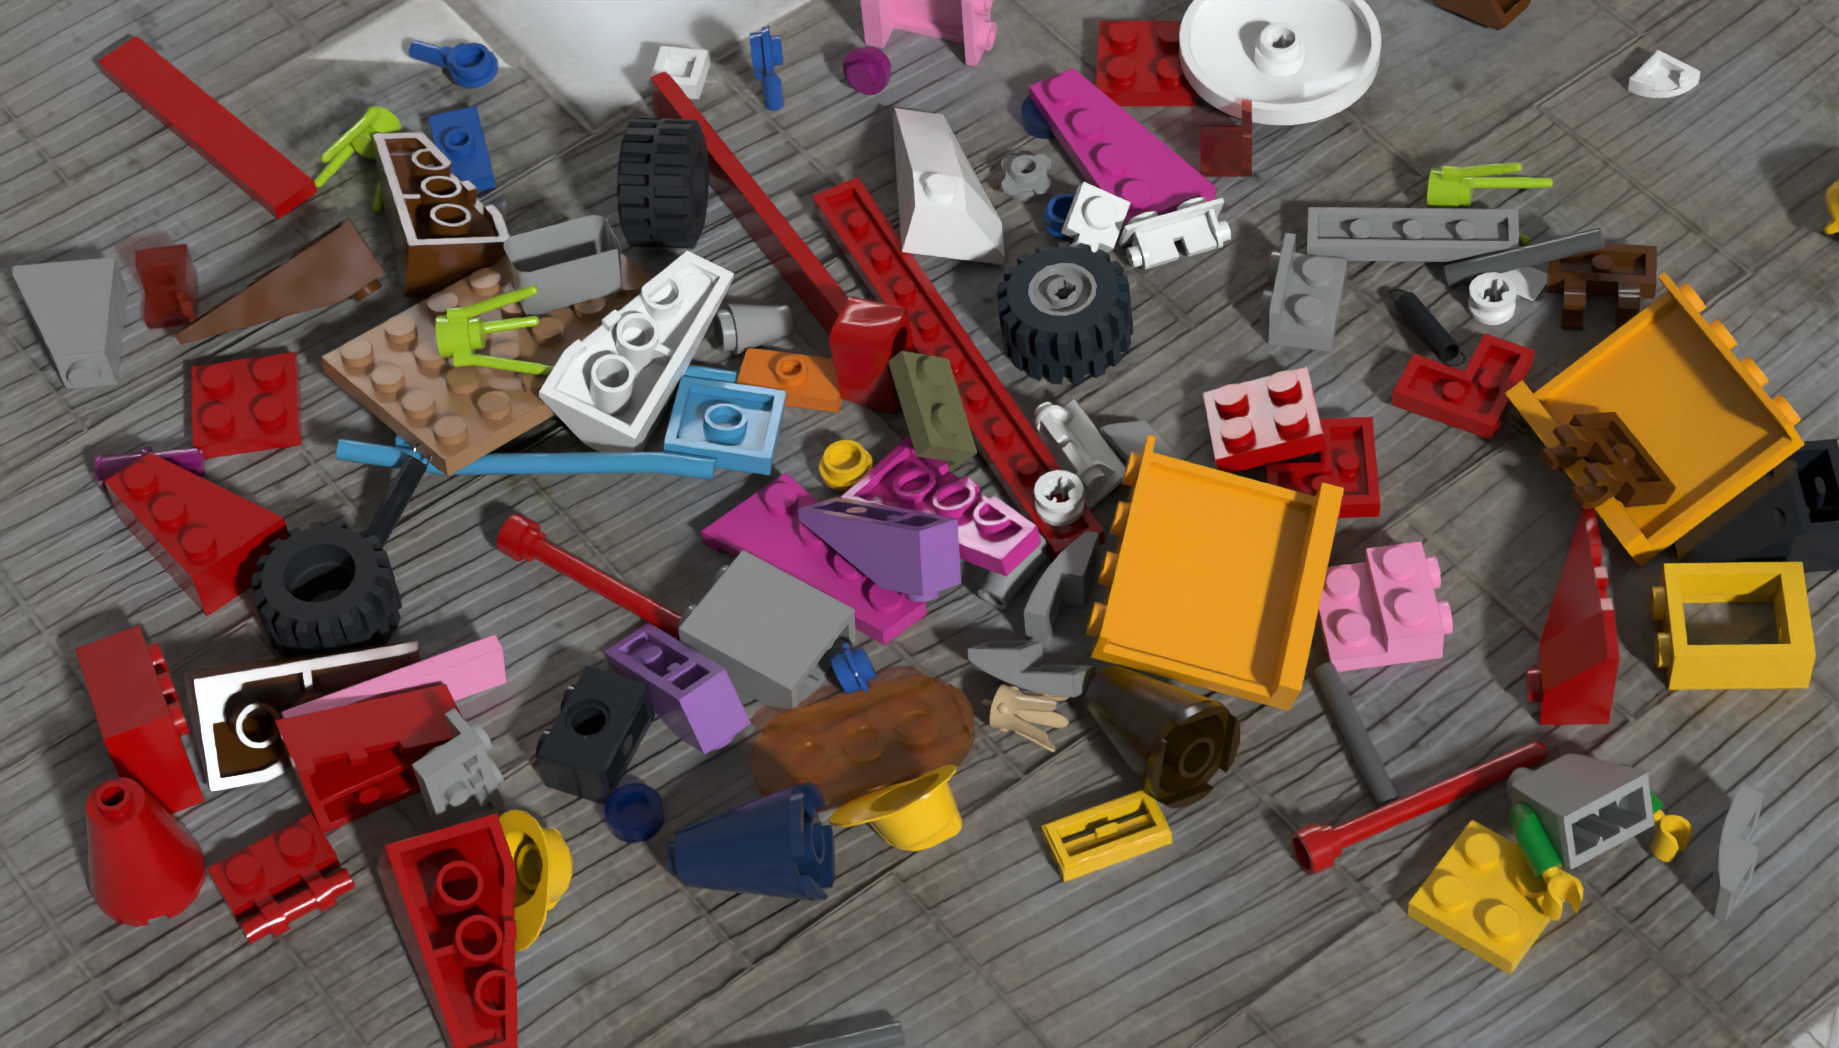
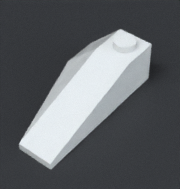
[892,108,1005,265]
[539,251,734,452]

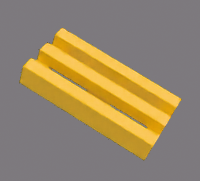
[1041,788,1172,882]

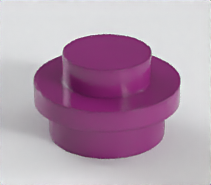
[843,46,891,95]

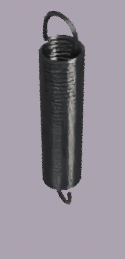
[1389,289,1466,367]
[366,443,432,547]

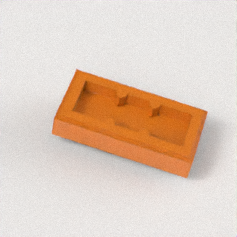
[736,347,843,413]

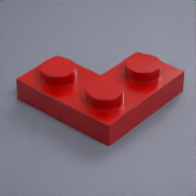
[1392,333,1535,440]
[1266,417,1380,518]

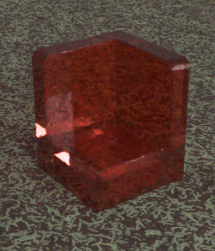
[1200,99,1252,177]
[135,244,198,329]

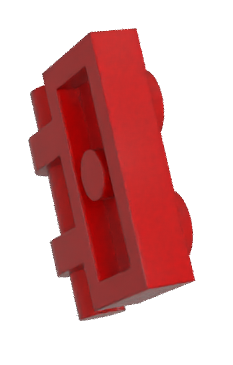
[207,814,356,944]

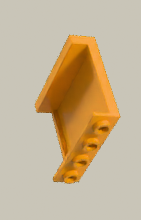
[1505,271,1805,567]
[1086,435,1344,711]

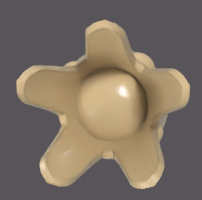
[982,684,1069,752]

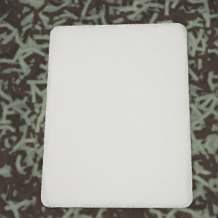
[1501,267,1547,301]

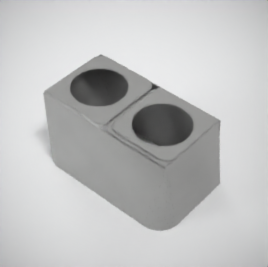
[503,215,622,317]

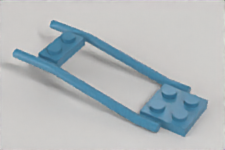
[336,364,787,481]

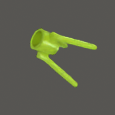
[314,106,401,213]
[1427,162,1553,246]
[435,285,554,376]

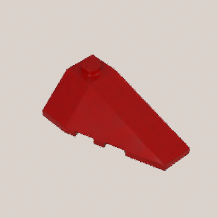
[1526,508,1620,725]
[376,813,518,1048]

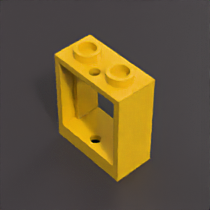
[1649,562,1816,690]

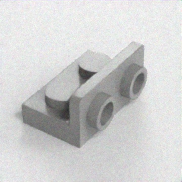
[1260,233,1347,352]
[412,708,505,831]

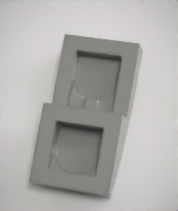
[1023,531,1100,649]
[968,640,1096,697]
[1712,783,1764,923]

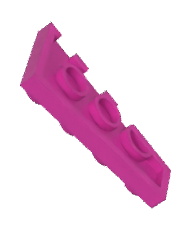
[1029,68,1217,232]
[840,436,1042,577]
[701,472,927,645]

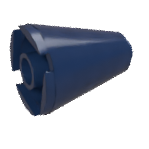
[667,782,835,901]

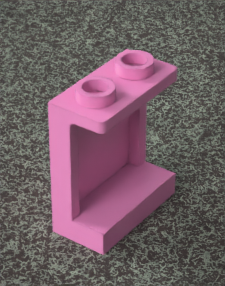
[860,0,997,67]

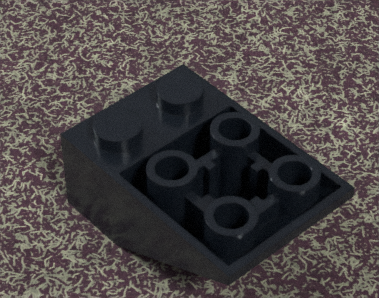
[1673,439,1839,573]

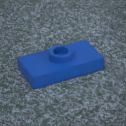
[428,106,496,192]

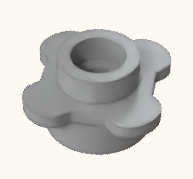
[1001,154,1052,202]

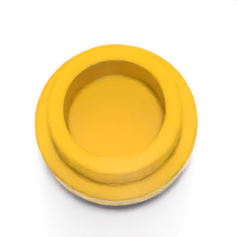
[819,440,873,491]

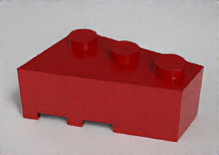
[104,452,289,616]
[75,625,205,814]
[275,684,462,834]

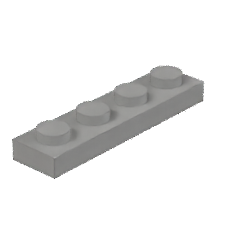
[1307,207,1519,262]

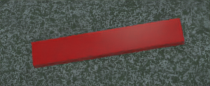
[98,36,317,220]

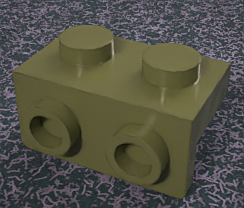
[888,351,977,472]

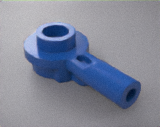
[750,26,784,111]
[409,40,499,88]

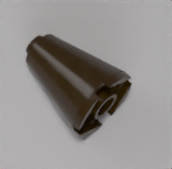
[1084,666,1240,809]

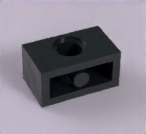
[536,665,655,806]

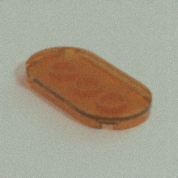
[750,675,975,813]

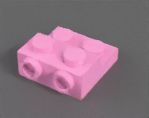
[1317,541,1453,672]

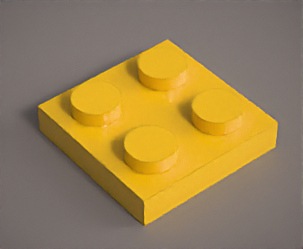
[1407,820,1571,975]

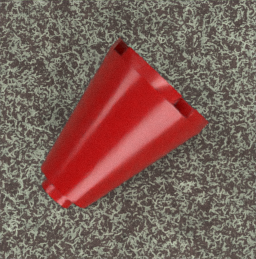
[86,777,206,927]

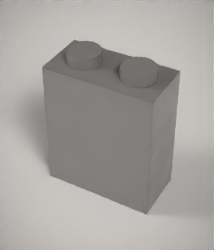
[678,550,856,720]

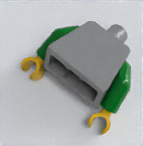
[1506,753,1692,921]

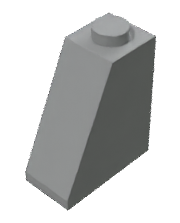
[12,257,127,389]

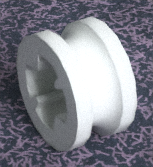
[1468,272,1517,325]
[1034,470,1085,526]

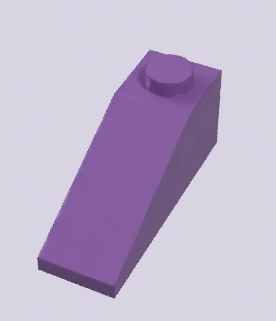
[798,497,961,602]
[604,623,751,755]

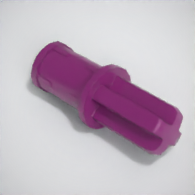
[95,446,205,490]

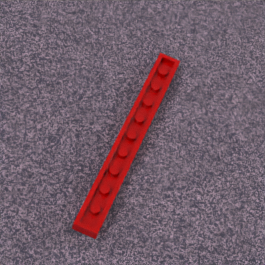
[812,177,1105,561]

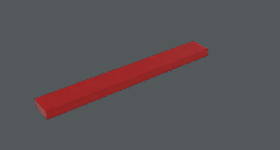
[650,71,849,336]

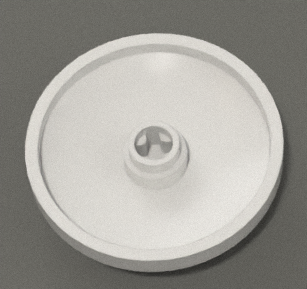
[1179,0,1381,125]

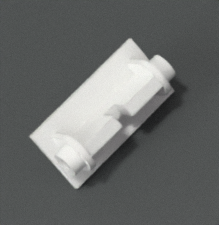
[1119,197,1231,270]
[1034,399,1125,510]

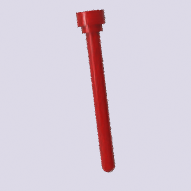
[496,513,682,640]
[1290,741,1548,876]

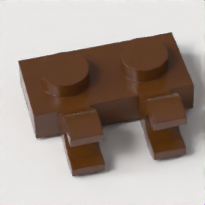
[1547,243,1657,331]
[1539,412,1676,509]

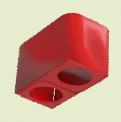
[830,296,915,415]

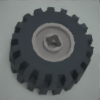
[997,242,1133,385]

